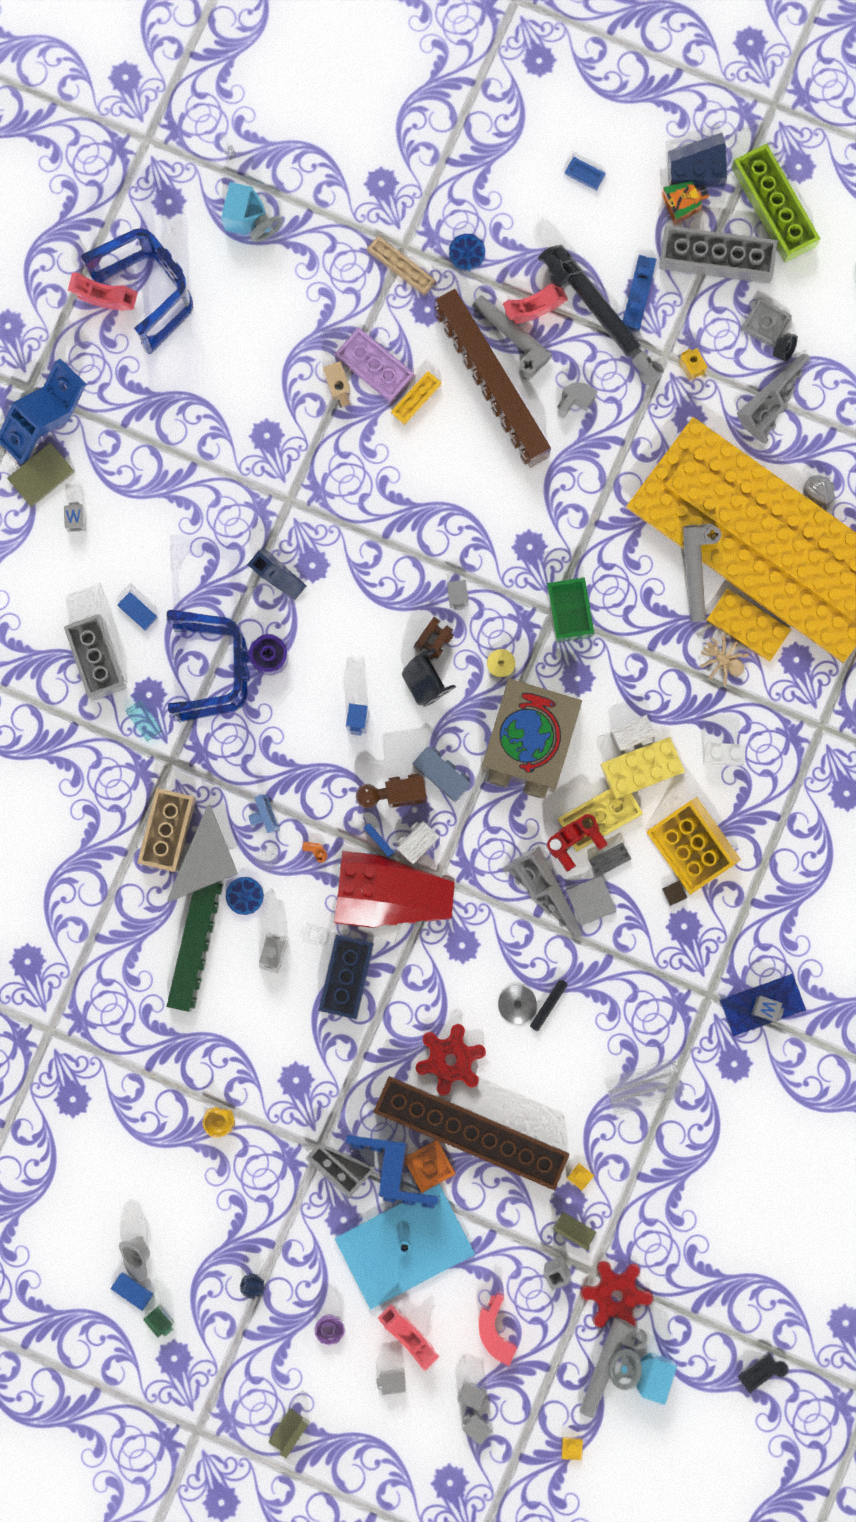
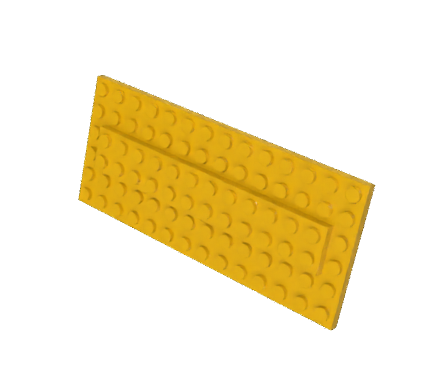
[626,417,856,663]

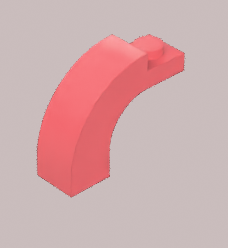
[68,272,138,311]
[503,284,568,324]
[478,1292,517,1366]
[378,1304,440,1371]

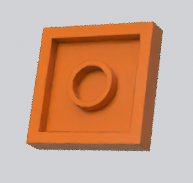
[406,1140,456,1193]

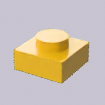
[567,1163,594,1191]
[561,1437,583,1461]

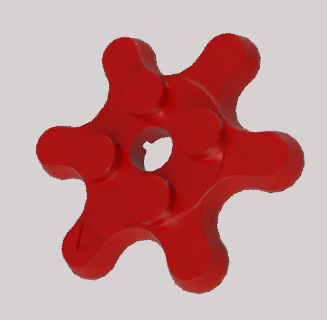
[415,1024,486,1096]
[580,1261,654,1328]

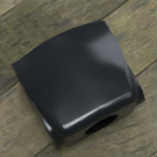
[401,648,457,707]

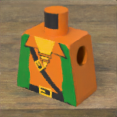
[661,181,709,226]

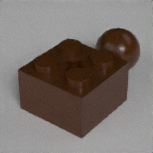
[355,774,427,808]

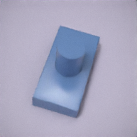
[248,794,280,833]

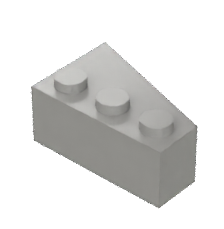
[305,1143,376,1199]

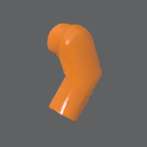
[302,841,328,863]

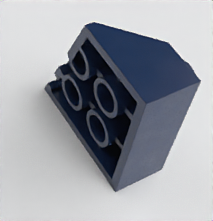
[667,132,727,188]

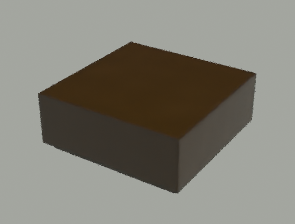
[662,880,688,906]

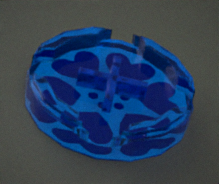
[449,233,486,271]
[225,877,264,915]

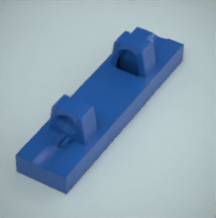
[623,255,657,331]

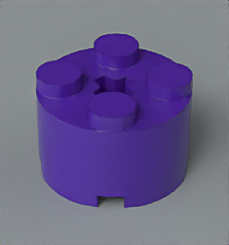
[249,634,289,676]

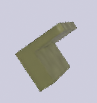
[553,1211,597,1251]
[268,1408,310,1459]

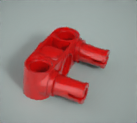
[546,814,608,872]

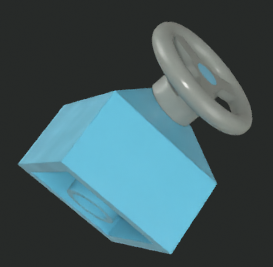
[221,182,283,242]
[609,1349,677,1405]

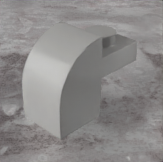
[557,382,598,419]

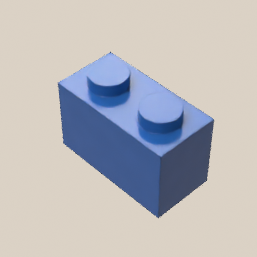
[346,703,369,736]

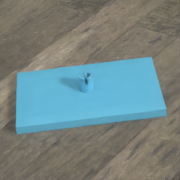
[334,1184,475,1310]

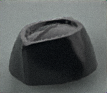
[773,332,798,362]

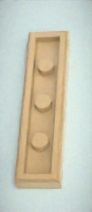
[367,235,436,296]

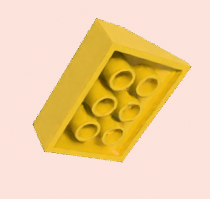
[646,797,741,895]

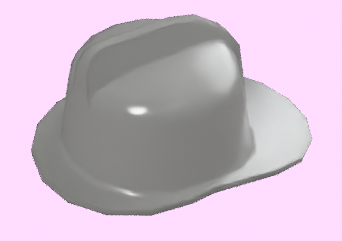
[119,1236,150,1282]

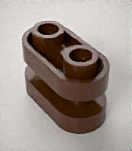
[413,617,454,660]

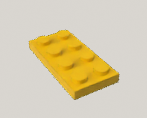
[706,588,791,662]

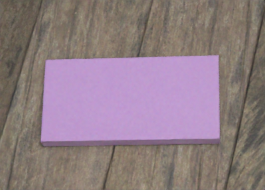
[334,327,415,403]

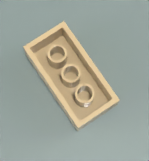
[137,788,196,873]

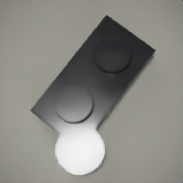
[737,1352,789,1393]

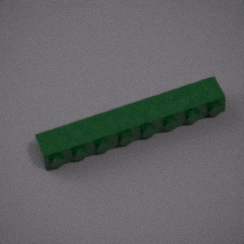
[166,881,224,1012]

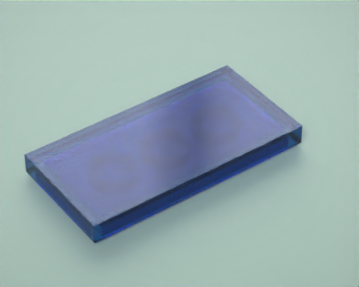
[719,973,806,1037]

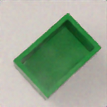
[546,577,594,643]

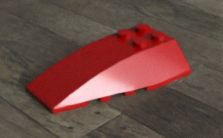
[334,851,455,928]

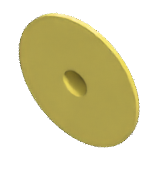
[487,649,515,677]

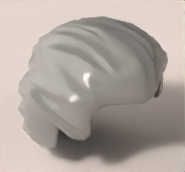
[803,475,835,510]

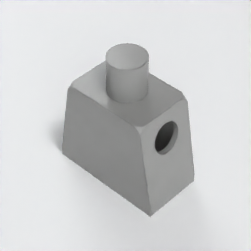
[259,933,289,973]

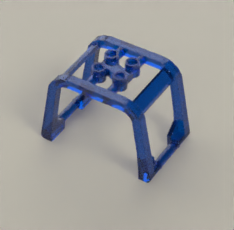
[81,228,194,355]
[166,609,250,723]

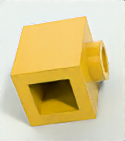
[679,348,708,381]

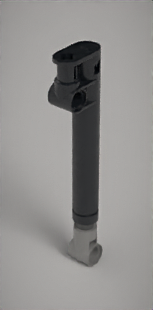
[538,244,664,386]

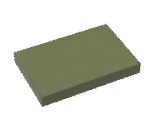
[7,443,75,508]

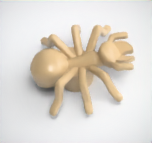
[700,636,749,686]

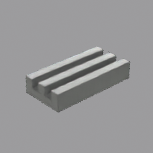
[588,842,632,877]

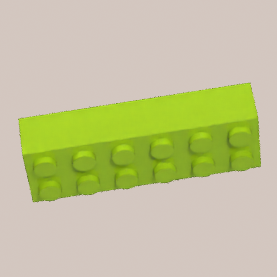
[731,143,821,263]

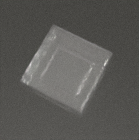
[254,846,281,872]

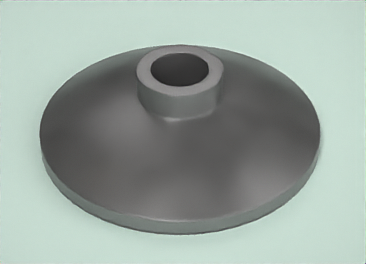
[498,985,537,1024]

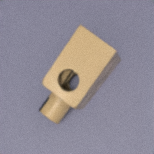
[323,361,351,408]

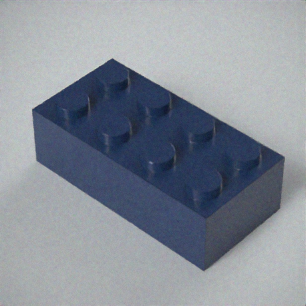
[318,935,374,1020]

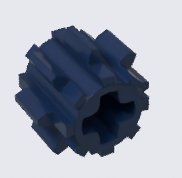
[239,1273,265,1300]

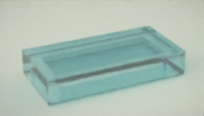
[125,700,162,742]

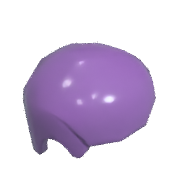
[314,1314,345,1345]

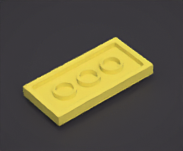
[600,737,685,800]
[557,789,643,852]

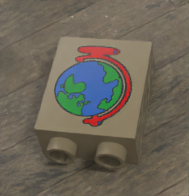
[481,678,583,799]

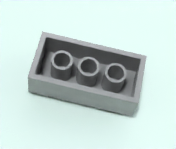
[63,614,127,701]

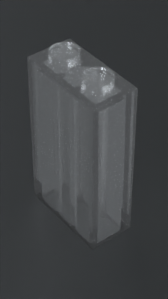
[603,1058,685,1117]

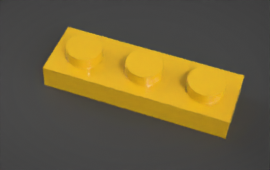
[391,371,442,426]

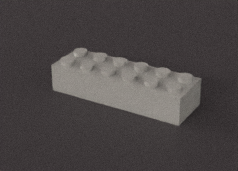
[659,225,778,284]

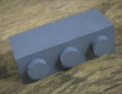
[412,746,471,803]

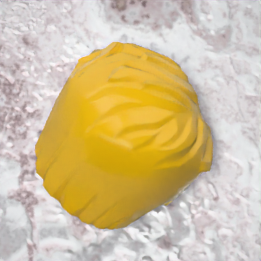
[202,1107,235,1138]

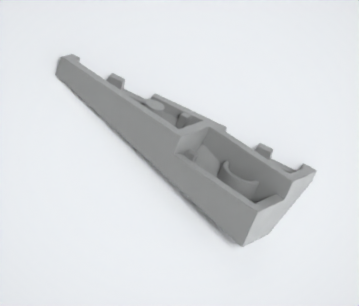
[736,353,810,444]
[502,846,582,939]

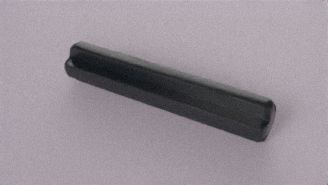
[530,979,568,1032]

